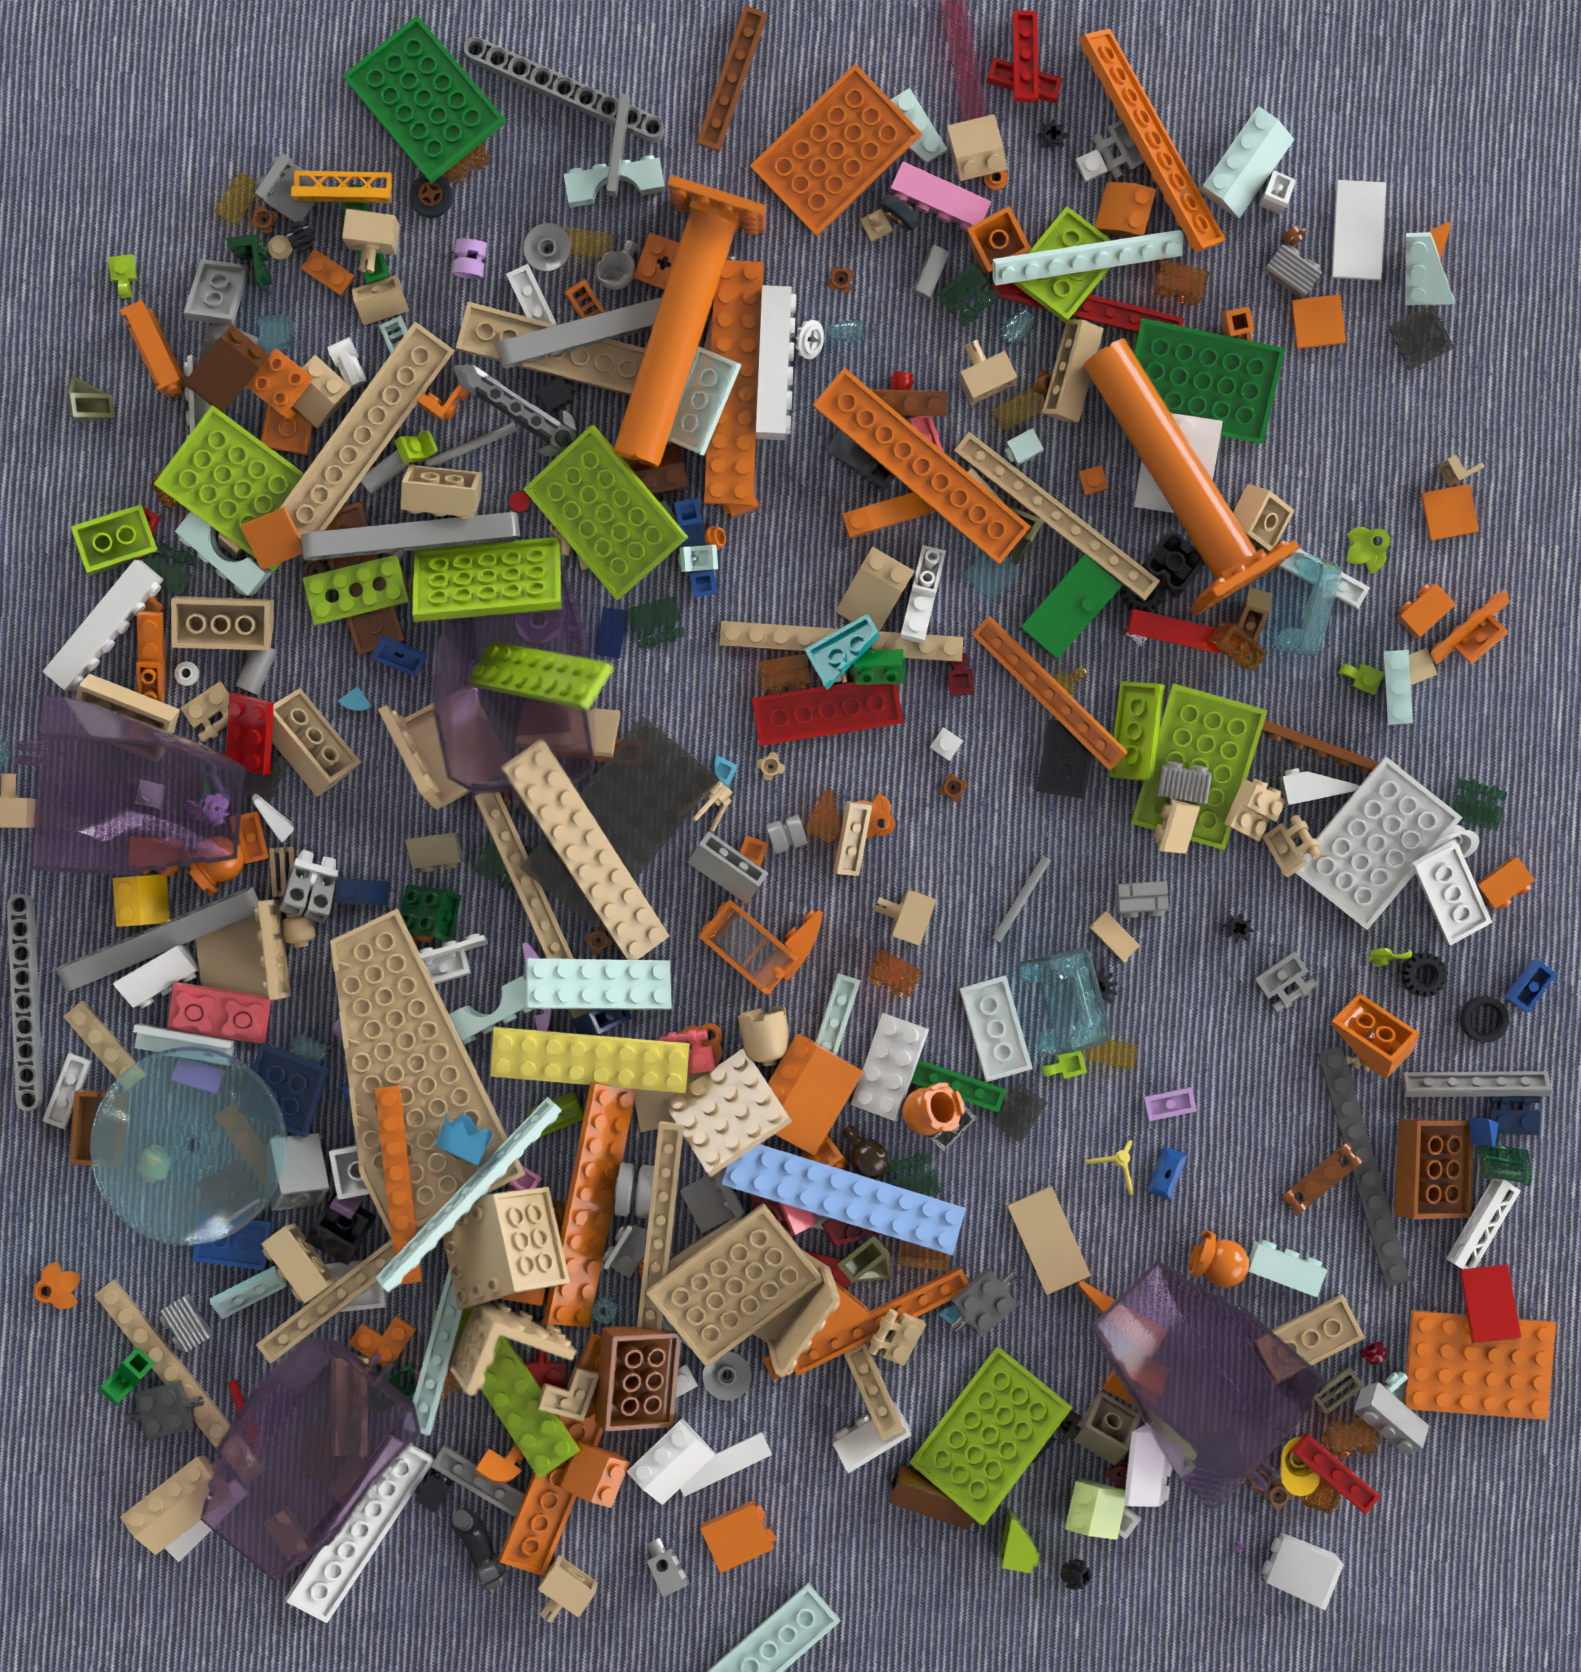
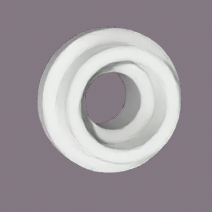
[175,661,199,686]

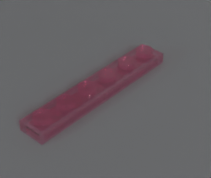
[940,0,987,122]

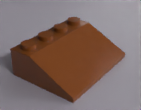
[1395,1118,1474,1219]
[594,1326,681,1432]

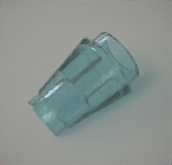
[828,319,864,343]

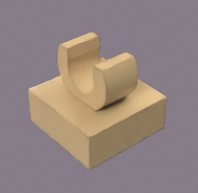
[860,209,893,242]

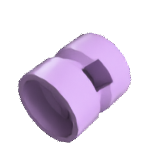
[452,238,487,279]

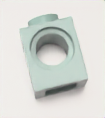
[1004,428,1044,466]

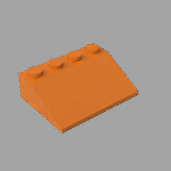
[768,1034,864,1156]

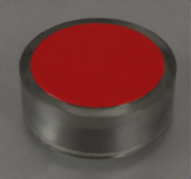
[508,490,532,515]

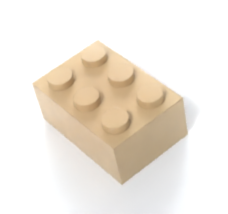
[401,465,482,519]
[261,1223,337,1304]

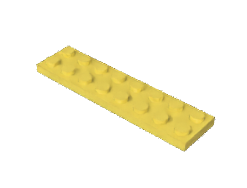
[490,1027,690,1093]

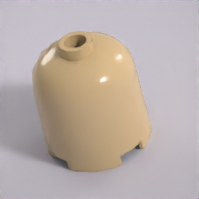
[738,1007,789,1066]

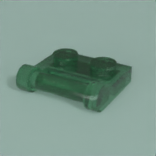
[1478,1145,1532,1186]

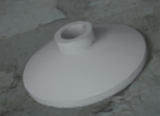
[523,223,571,272]
[703,1351,751,1400]

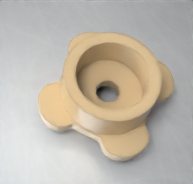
[756,752,785,781]

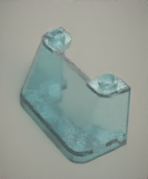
[1270,553,1341,656]
[1017,948,1110,1057]

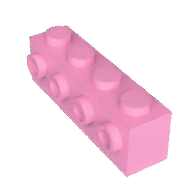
[890,162,992,232]

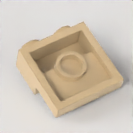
[1224,779,1286,842]

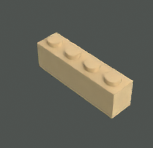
[1042,319,1104,423]

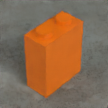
[700,1500,776,1573]

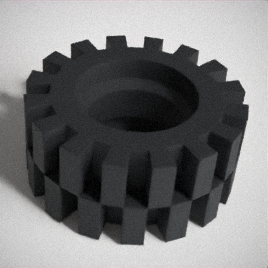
[1120,582,1165,612]
[1401,953,1448,997]

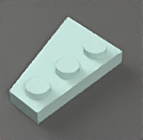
[891,88,948,164]
[1405,232,1455,305]

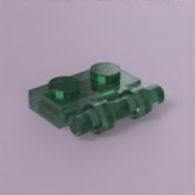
[937,263,1000,326]
[143,542,197,596]
[628,596,686,648]
[1451,778,1507,831]
[473,839,534,891]
[885,1152,941,1196]

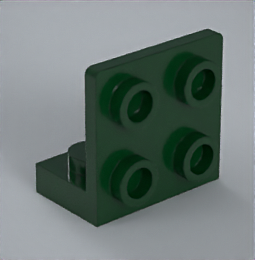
[226,235,272,292]
[400,885,462,942]

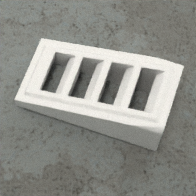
[252,794,294,842]

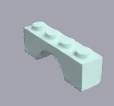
[564,155,665,208]
[175,512,273,596]
[449,975,534,1045]

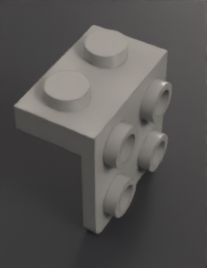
[255,153,325,223]

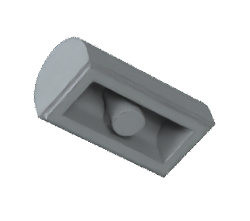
[912,245,949,299]
[361,450,410,495]
[235,648,277,695]

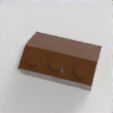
[622,443,689,497]

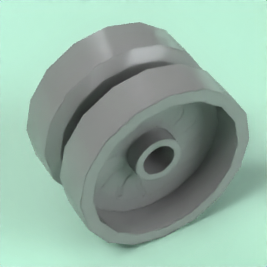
[614,1162,654,1219]

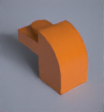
[1221,306,1254,341]
[473,1443,524,1484]

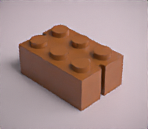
[70,1089,130,1168]

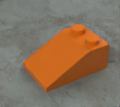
[1331,993,1420,1079]

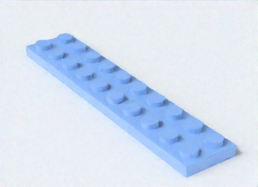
[720,1144,966,1255]

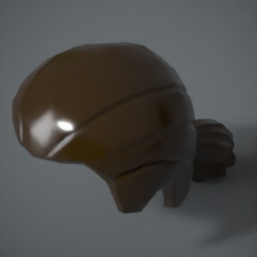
[843,1125,889,1179]

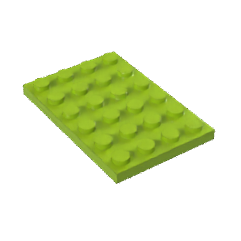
[154,405,304,572]
[523,425,688,600]
[413,537,562,622]
[1131,683,1268,850]
[909,1346,1073,1525]

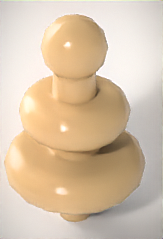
[1345,1055,1370,1073]

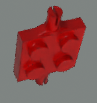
[524,1348,566,1390]

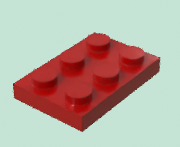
[225,693,274,775]

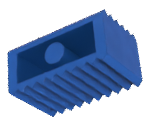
[1504,959,1557,1012]

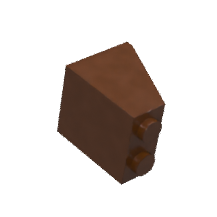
[183,324,270,414]

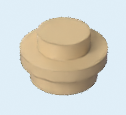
[268,235,293,260]

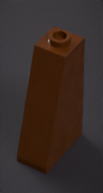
[888,1463,978,1531]

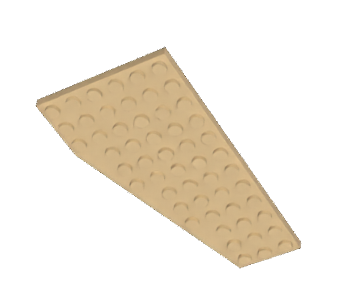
[330,909,525,1239]

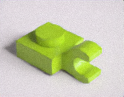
[108,254,137,299]
[1338,664,1384,695]
[1041,1049,1087,1079]

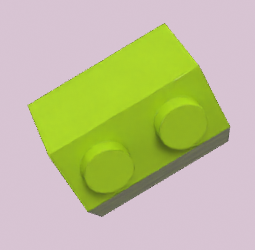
[999,1510,1039,1574]

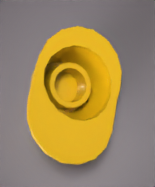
[1281,1437,1320,1496]

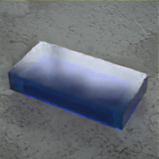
[596,607,627,659]

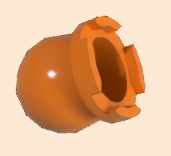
[181,835,245,897]
[902,1083,964,1135]
[1187,1230,1249,1288]

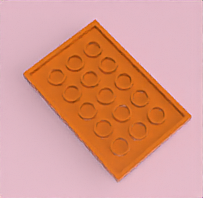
[750,64,922,237]
[1403,1310,1556,1420]

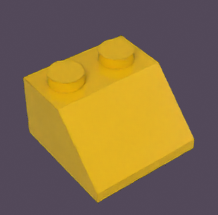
[113,875,171,927]

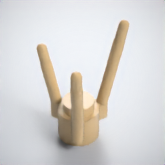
[675,781,733,832]

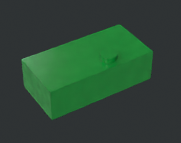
[1019,554,1122,661]

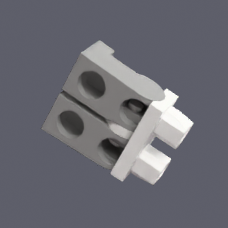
[279,850,338,924]

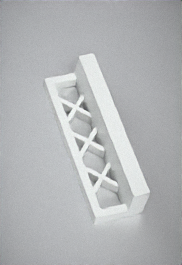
[133,1024,236,1064]
[1446,1175,1521,1269]

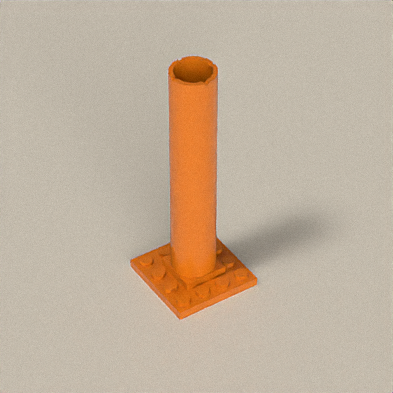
[614,175,767,467]
[1083,339,1300,617]

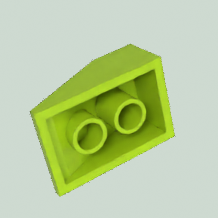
[71,504,158,577]

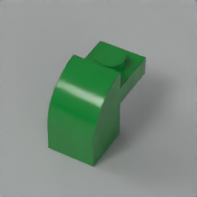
[98,1347,156,1407]

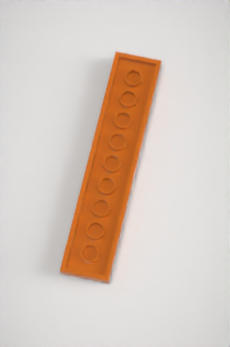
[1078,29,1226,253]
[704,260,764,506]
[812,367,1031,565]
[543,1082,637,1327]
[498,1332,604,1576]

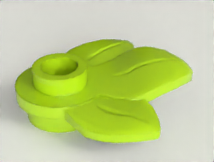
[1346,527,1390,574]
[1368,948,1412,967]

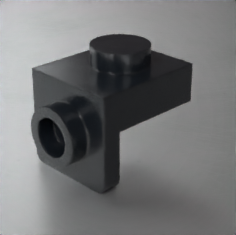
[1056,1410,1081,1445]

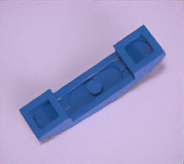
[674,498,718,598]

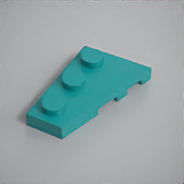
[804,613,881,690]

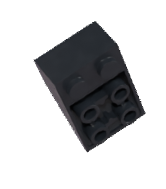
[825,430,895,492]

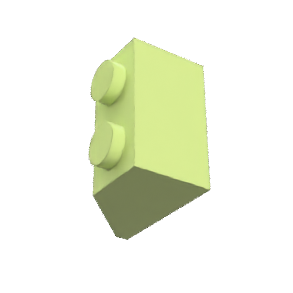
[1065,1478,1126,1540]

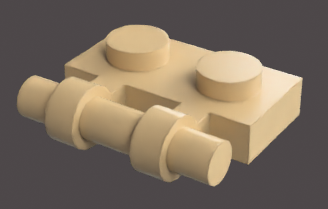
[180,681,230,742]
[1262,815,1321,877]
[868,1309,926,1366]

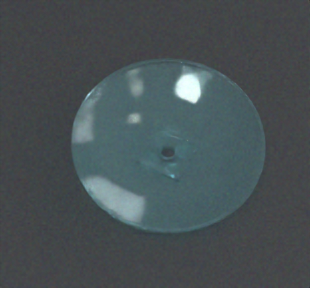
[90,1047,287,1245]

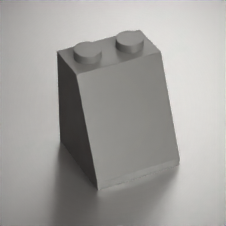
[266,1132,329,1211]

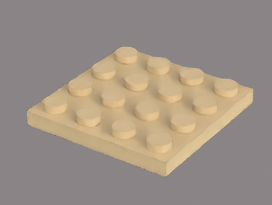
[663,1048,793,1177]

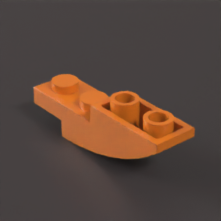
[136,611,166,703]
[783,909,823,981]

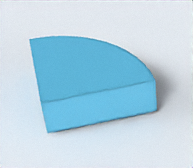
[338,686,373,711]
[714,755,738,787]
[938,1304,960,1324]

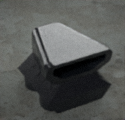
[1141,529,1205,598]

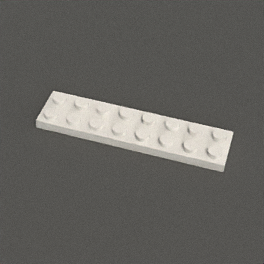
[285,1435,435,1623]

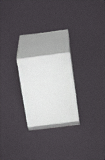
[1259,171,1296,215]

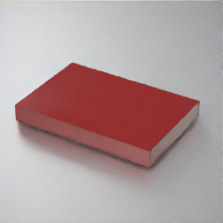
[1459,1264,1521,1343]

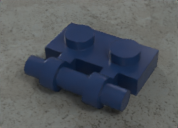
[1489,1096,1540,1135]

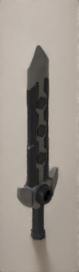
[453,365,576,457]

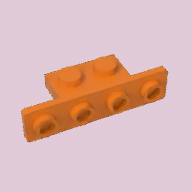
[1431,590,1509,665]

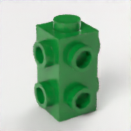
[850,649,906,685]

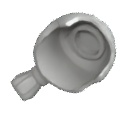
[596,240,638,290]

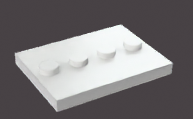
[1134,413,1223,513]

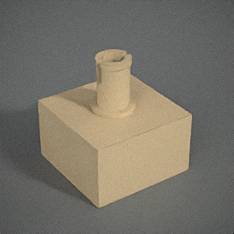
[342,209,400,273]
[958,340,1017,406]
[0,774,39,828]
[874,890,936,946]
[538,1555,598,1623]

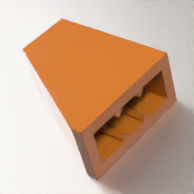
[811,1280,870,1343]

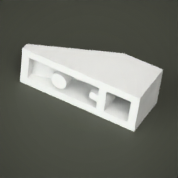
[1279,768,1360,805]

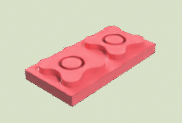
[167,982,271,1044]

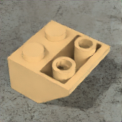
[1154,798,1200,854]

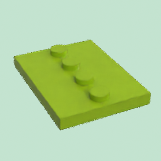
[1014,206,1112,323]

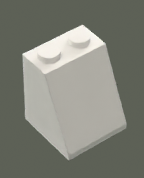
[1262,1532,1344,1610]

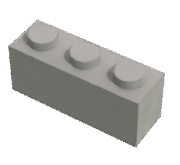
[687,832,768,904]
[1354,1382,1429,1455]

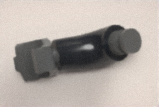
[452,1509,509,1590]

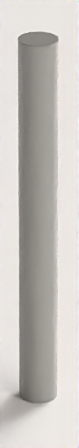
[425,422,518,467]
[992,856,1051,943]

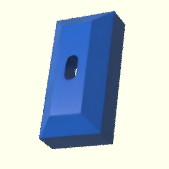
[372,635,427,677]
[1146,1146,1188,1201]

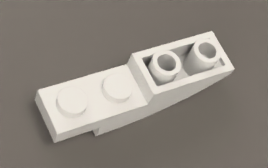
[900,545,946,644]

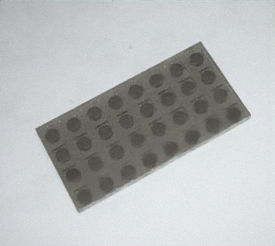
[520,716,718,929]

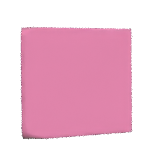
[507,1166,542,1192]

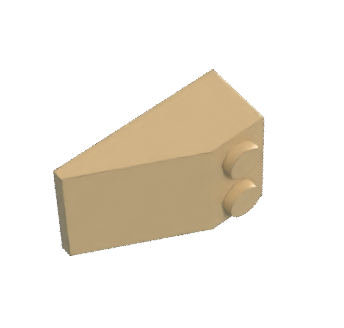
[835,547,914,631]

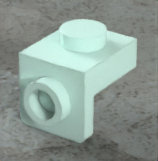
[678,545,718,572]
[1384,1372,1408,1403]

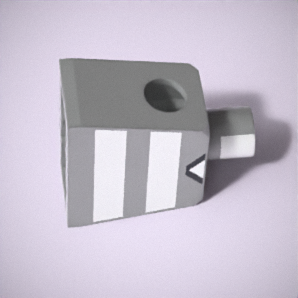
[647,1538,690,1598]

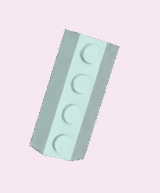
[1200,106,1294,219]

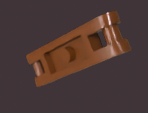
[1280,1142,1363,1216]

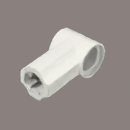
[327,337,368,389]

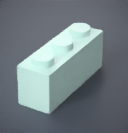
[1384,650,1413,725]
[1248,1240,1327,1297]

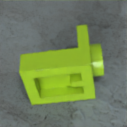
[394,430,438,463]

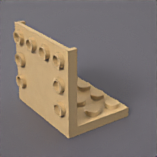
[378,684,510,810]
[191,900,291,1000]
[443,1187,570,1310]
[753,1249,840,1378]
[449,1302,576,1396]

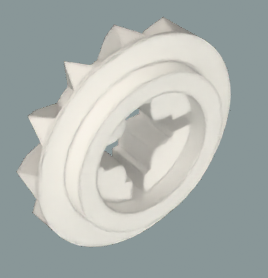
[795,320,824,359]

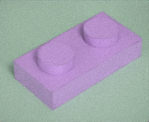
[1143,1087,1197,1121]

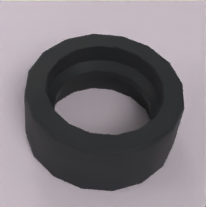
[1460,996,1510,1043]

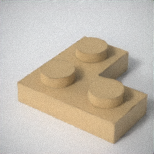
[536,1366,599,1421]

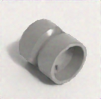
[766,814,808,854]

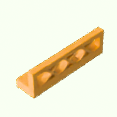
[291,171,392,203]

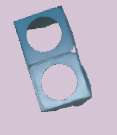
[435,1109,496,1166]

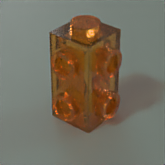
[1322,1418,1381,1459]

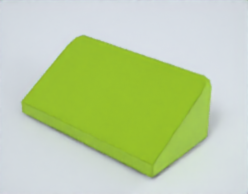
[530,1091,584,1137]

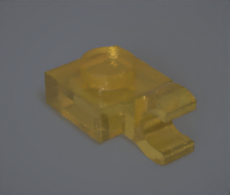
[1053,666,1088,695]

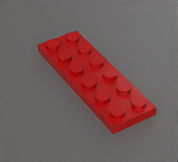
[752,682,903,746]

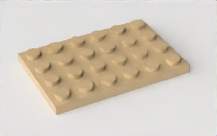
[646,1203,824,1368]

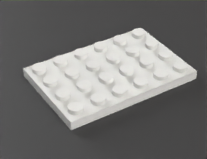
[1295,756,1462,930]

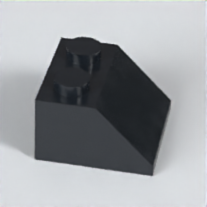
[305,1193,377,1266]

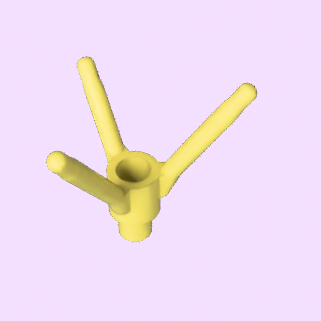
[1085,1140,1133,1195]

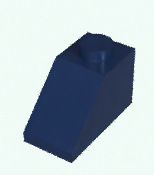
[335,878,389,906]
[571,1009,632,1036]

